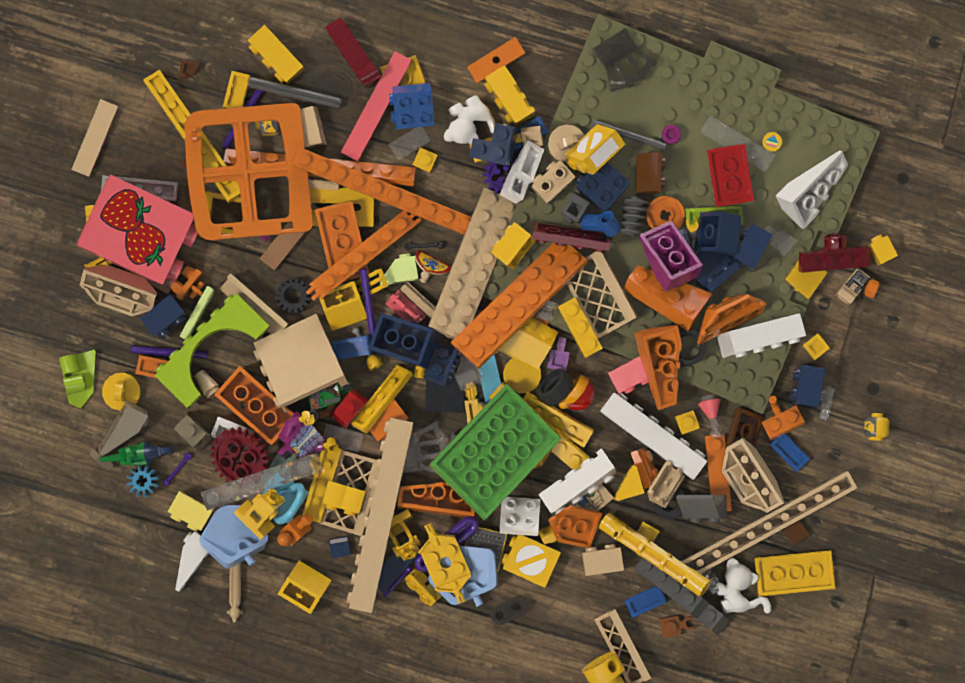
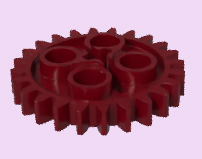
[210,427,271,488]

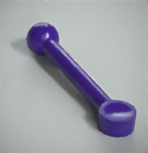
[163,453,192,486]
[383,566,413,597]

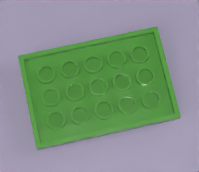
[429,384,561,520]

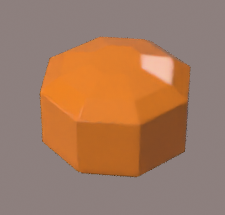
[864,279,879,299]

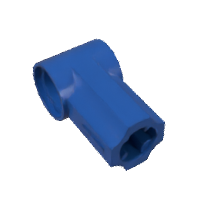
[580,211,621,237]

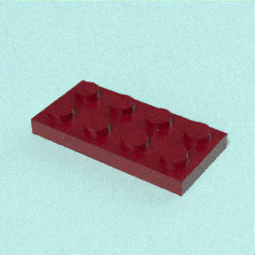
[532,222,611,252]

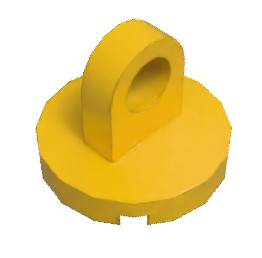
[102,373,141,411]

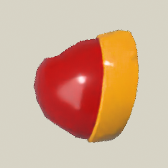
[559,375,595,410]

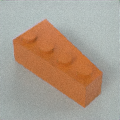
[397,482,475,518]

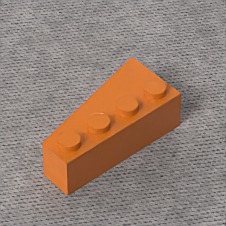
[623,265,712,331]

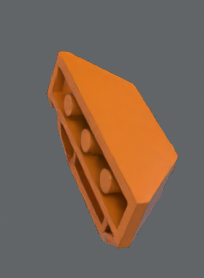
[697,294,767,345]

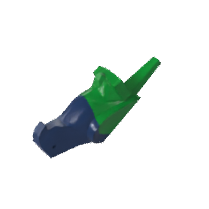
[100,442,174,466]

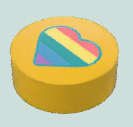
[762,132,782,152]

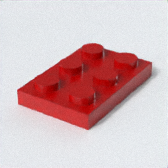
[707,144,754,207]

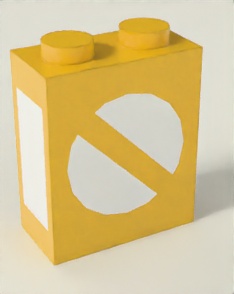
[564,124,626,175]
[501,535,561,588]

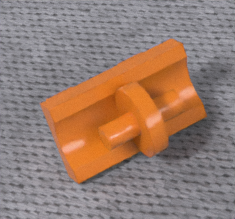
[170,265,204,300]

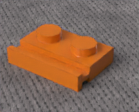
[631,447,659,489]

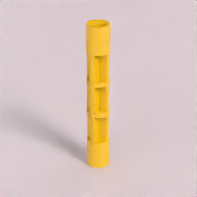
[599,513,711,597]

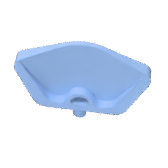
[199,505,268,568]
[429,546,498,607]

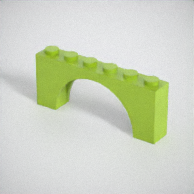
[154,293,270,409]

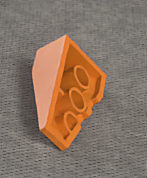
[634,325,682,410]

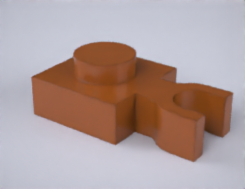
[659,615,694,638]

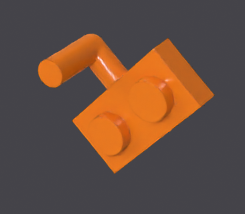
[762,396,805,441]

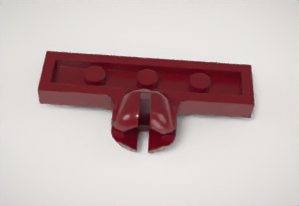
[798,233,871,273]

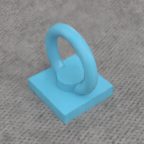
[262,472,309,524]

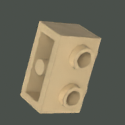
[531,160,576,204]

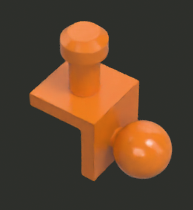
[277,514,313,546]

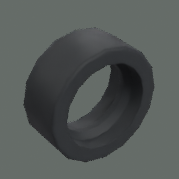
[679,329,707,366]
[537,369,574,406]

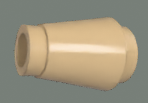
[194,370,220,399]

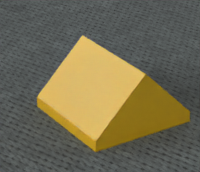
[613,465,644,501]

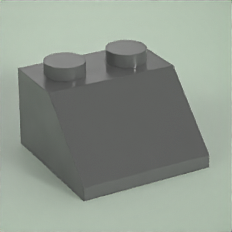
[677,495,727,522]

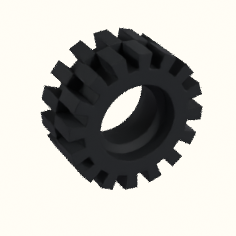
[276,279,311,314]

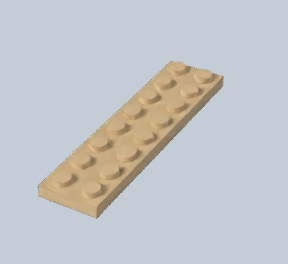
[428,188,518,339]

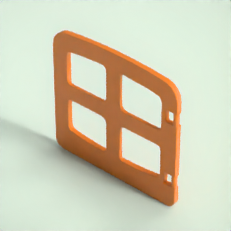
[185,103,313,241]

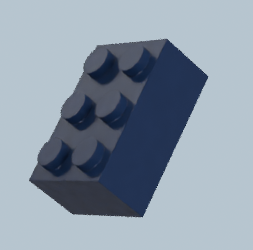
[368,313,439,370]

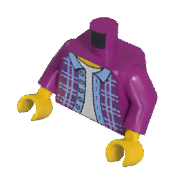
[277,411,338,460]

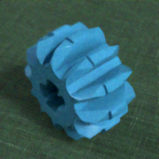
[126,465,159,497]

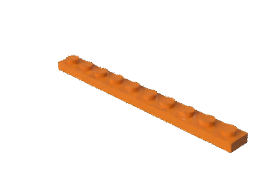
[291,147,471,235]
[224,148,416,186]

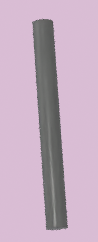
[591,120,667,151]

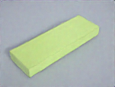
[180,286,215,340]

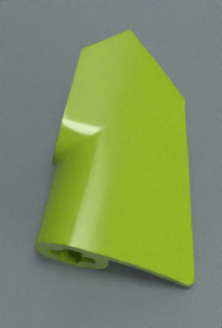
[59,350,96,409]

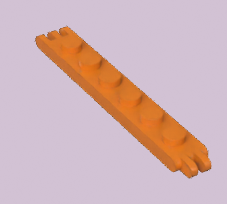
[306,211,423,301]

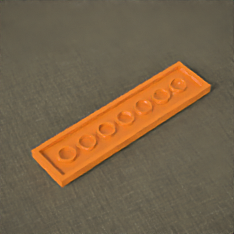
[451,242,588,369]

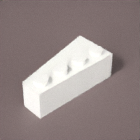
[717,313,806,358]
[539,449,617,516]

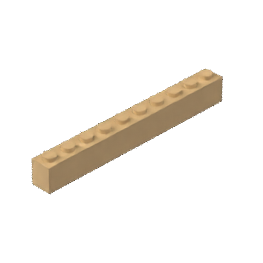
[346,418,414,613]
[681,471,857,574]

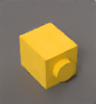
[868,235,898,266]

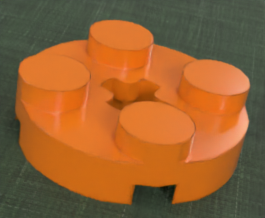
[646,196,685,230]

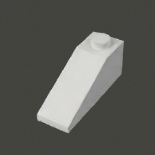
[175,531,208,592]

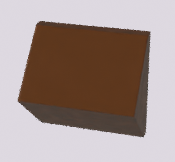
[725,408,764,447]

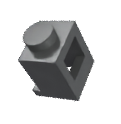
[561,193,589,225]

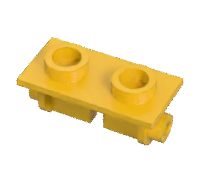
[404,568,442,607]

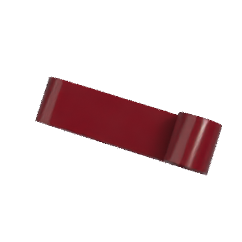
[324,17,381,89]

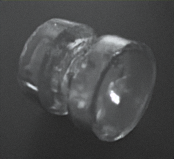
[535,301,558,323]

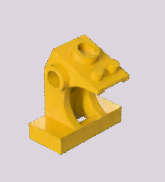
[234,488,285,540]
[389,509,421,561]

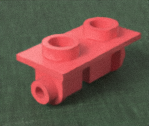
[385,290,427,324]

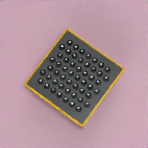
[465,527,507,572]

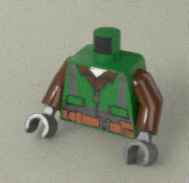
[309,381,351,421]

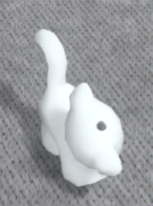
[444,95,508,144]
[713,558,771,613]

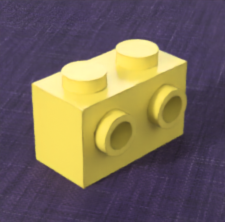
[168,491,214,532]

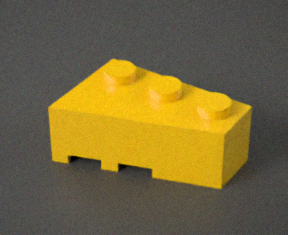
[484,65,535,127]

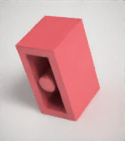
[608,356,648,394]

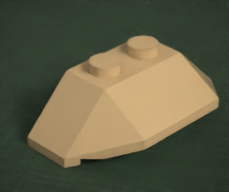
[80,265,157,316]
[722,438,784,513]

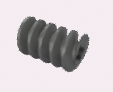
[618,196,649,238]

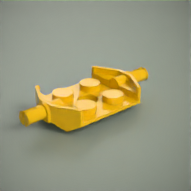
[418,523,472,604]

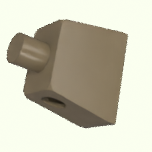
[174,412,213,451]

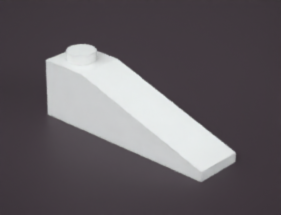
[776,151,848,229]

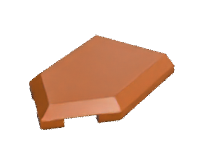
[548,505,603,548]

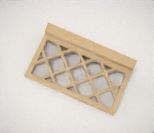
[567,252,638,339]
[320,450,379,536]

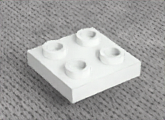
[499,497,540,536]

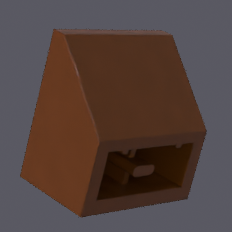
[635,152,665,195]

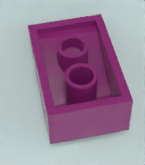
[639,221,703,292]

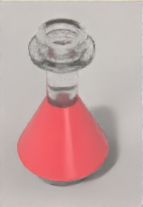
[698,394,724,439]

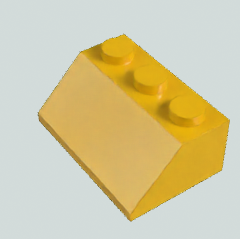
[499,318,558,371]

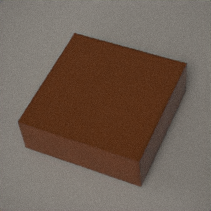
[782,520,810,546]

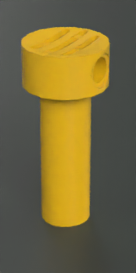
[582,651,625,683]

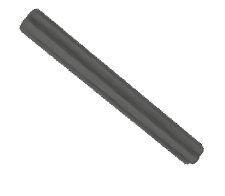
[248,77,342,108]

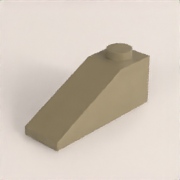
[98,400,149,456]

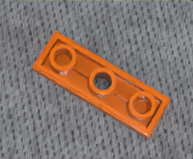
[467,37,525,84]

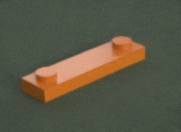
[704,434,732,511]

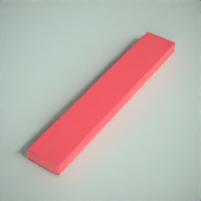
[341,51,412,161]

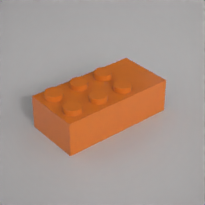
[214,366,294,446]

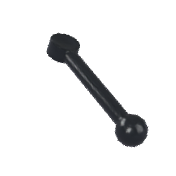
[404,241,444,251]

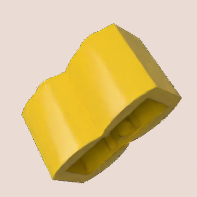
[322,481,366,517]

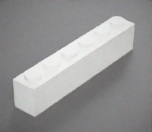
[600,393,707,480]

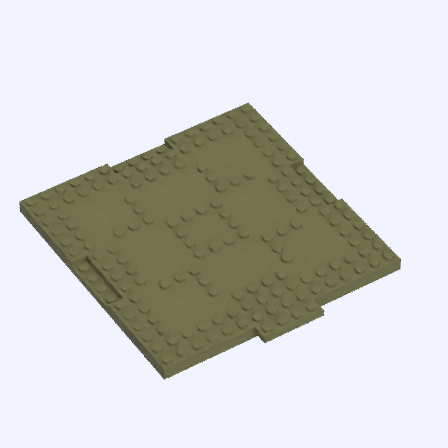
[482,14,880,414]

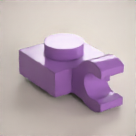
[547,337,570,371]

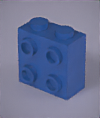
[389,83,434,129]

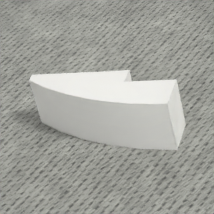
[500,140,544,204]

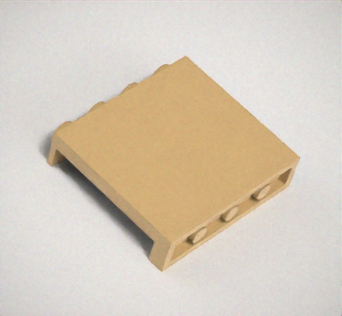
[253,314,348,413]

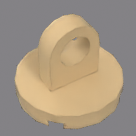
[548,125,585,163]

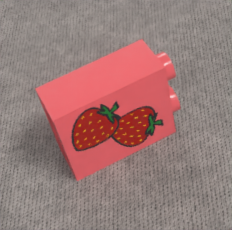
[75,175,198,285]

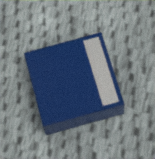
[329,536,351,558]

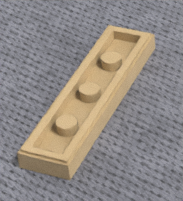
[71,99,119,177]

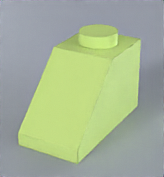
[380,253,419,285]

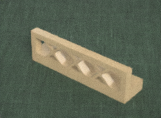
[219,273,290,334]
[594,608,651,683]

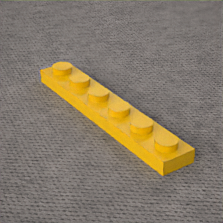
[489,382,589,470]

